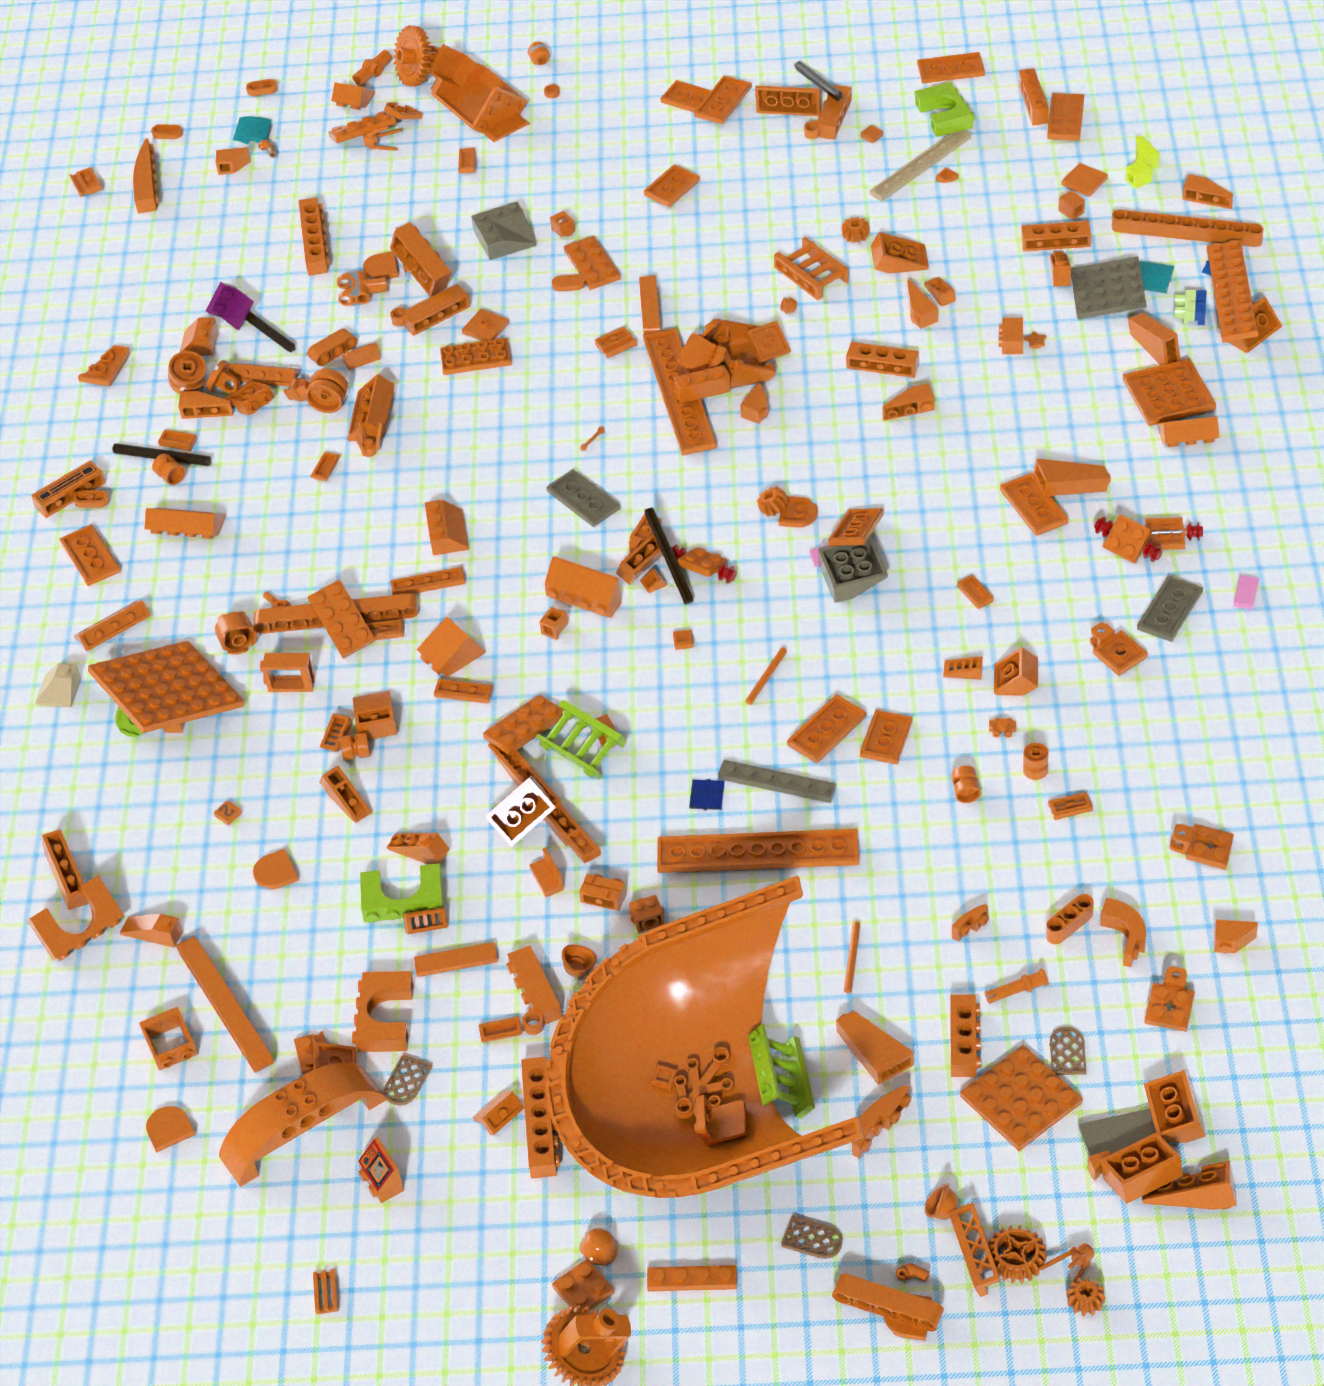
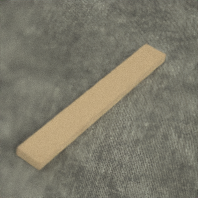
[869,130,971,202]

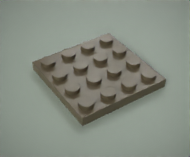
[1071,256,1147,319]

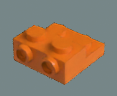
[224,380,274,415]

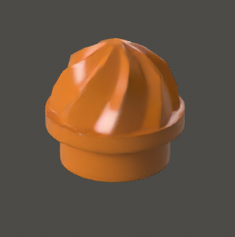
[780,297,797,314]

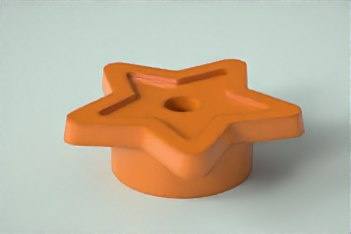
[1024,331,1047,349]

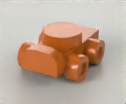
[989,718,1016,738]

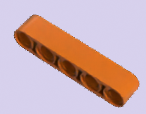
[639,275,661,334]
[832,1274,944,1332]

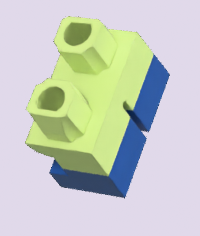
[1174,290,1207,325]

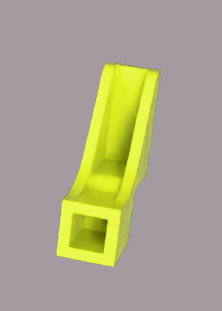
[1126,135,1160,189]

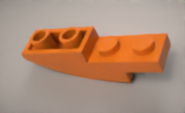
[852,1085,912,1159]

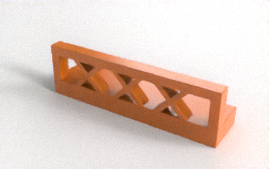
[228,363,301,386]
[73,600,151,651]
[948,1202,1001,1297]

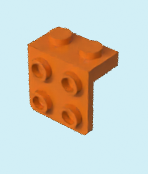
[677,333,727,372]
[693,1095,747,1146]

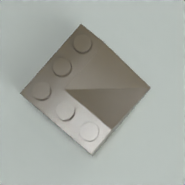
[471,201,536,260]
[818,536,888,603]

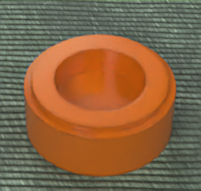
[544,84,560,98]

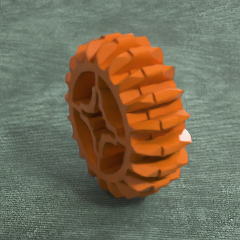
[987,1225,1047,1284]

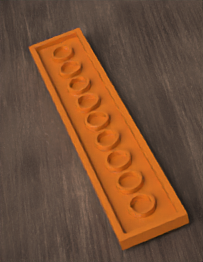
[1207,240,1258,343]
[642,328,716,456]
[657,829,859,873]

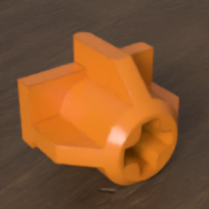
[284,379,309,401]

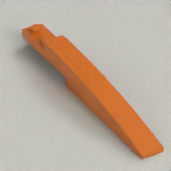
[488,743,602,864]

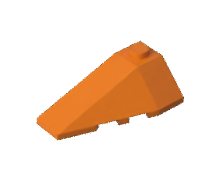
[1142,1160,1237,1210]

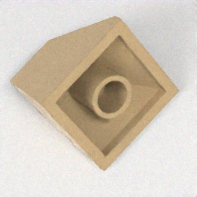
[35,663,81,707]

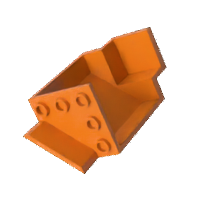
[428,44,531,142]

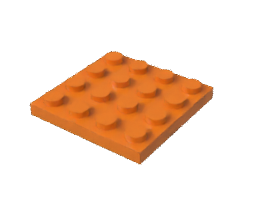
[1122,358,1216,426]
[960,1045,1083,1151]

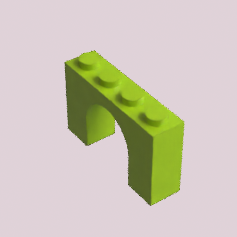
[914,82,975,137]
[360,863,444,923]

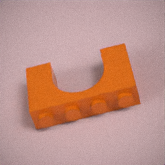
[27,875,124,961]
[352,971,414,1052]

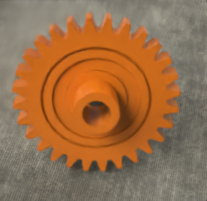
[393,25,440,87]
[541,1305,631,1386]

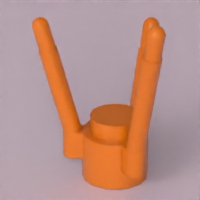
[363,126,402,151]
[354,421,382,457]
[1039,1243,1095,1283]

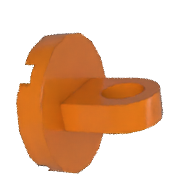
[206,360,240,393]

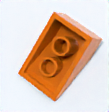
[871,232,929,273]

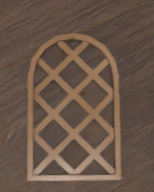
[1049,1027,1087,1075]
[384,1055,433,1106]
[781,1216,843,1259]

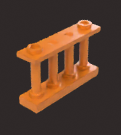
[773,236,849,301]

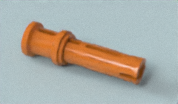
[984,968,1049,1004]

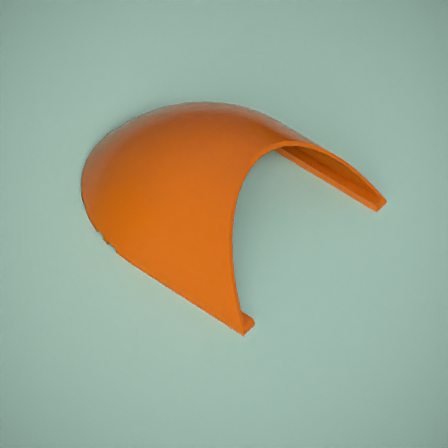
[545,875,863,1198]

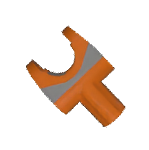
[337,271,388,306]

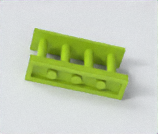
[536,699,627,779]
[748,1024,815,1119]

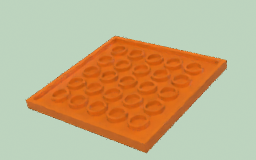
[88,641,245,733]

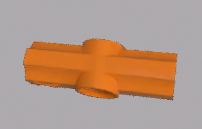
[352,49,392,86]

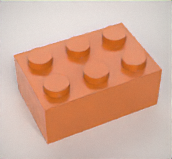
[1100,1132,1183,1204]

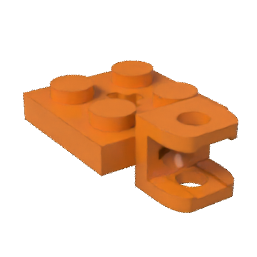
[1090,622,1148,676]
[1169,823,1234,870]
[1145,966,1195,1032]

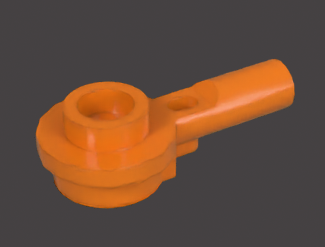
[263,591,291,608]

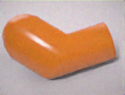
[896,1263,930,1282]

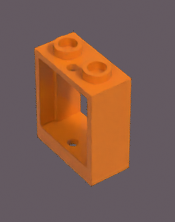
[260,653,315,692]
[139,1006,198,1071]

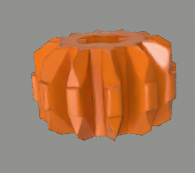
[841,216,870,243]
[757,486,789,517]
[1066,1277,1105,1317]

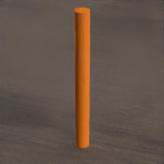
[745,647,787,705]
[844,922,861,993]

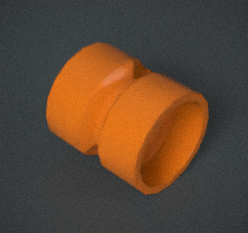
[152,454,185,486]
[339,732,370,761]
[1023,742,1049,780]
[951,765,981,803]

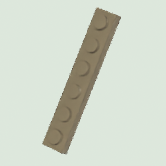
[718,760,837,803]

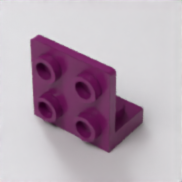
[205,281,254,330]

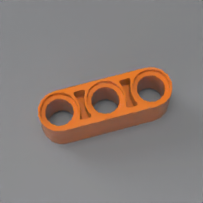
[307,328,357,366]
[1046,894,1094,944]

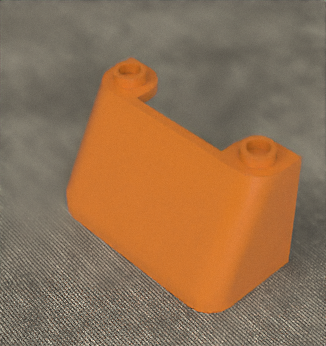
[711,319,776,389]

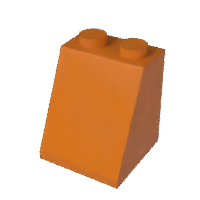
[416,617,486,677]

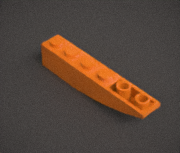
[133,138,159,214]

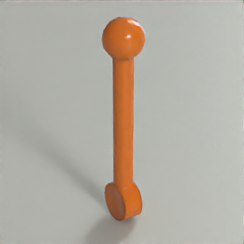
[580,426,605,451]

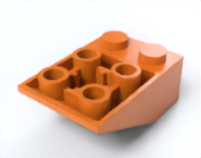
[352,690,397,740]

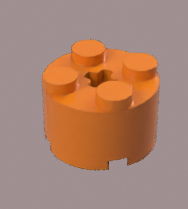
[214,611,257,655]

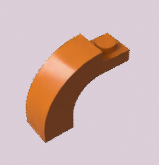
[1100,898,1146,967]

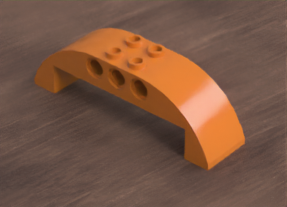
[219,1062,387,1187]

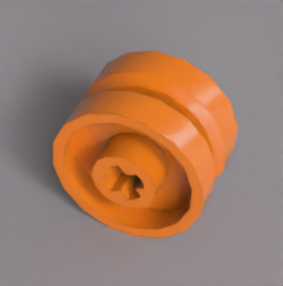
[168,351,207,394]
[305,368,349,413]

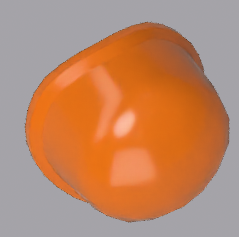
[561,944,597,978]
[925,1183,958,1220]
[579,1228,618,1265]

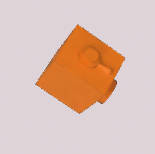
[629,895,665,933]

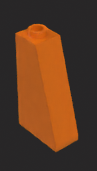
[1128,312,1180,365]
[1033,458,1111,496]
[836,1010,914,1085]

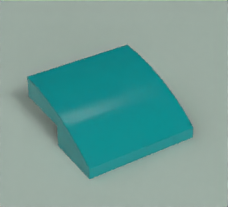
[233,116,272,144]
[1140,261,1175,293]

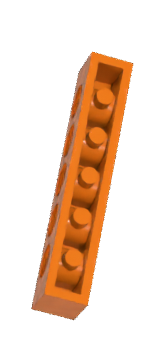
[298,197,330,276]
[521,1056,560,1179]

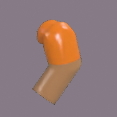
[258,140,277,158]

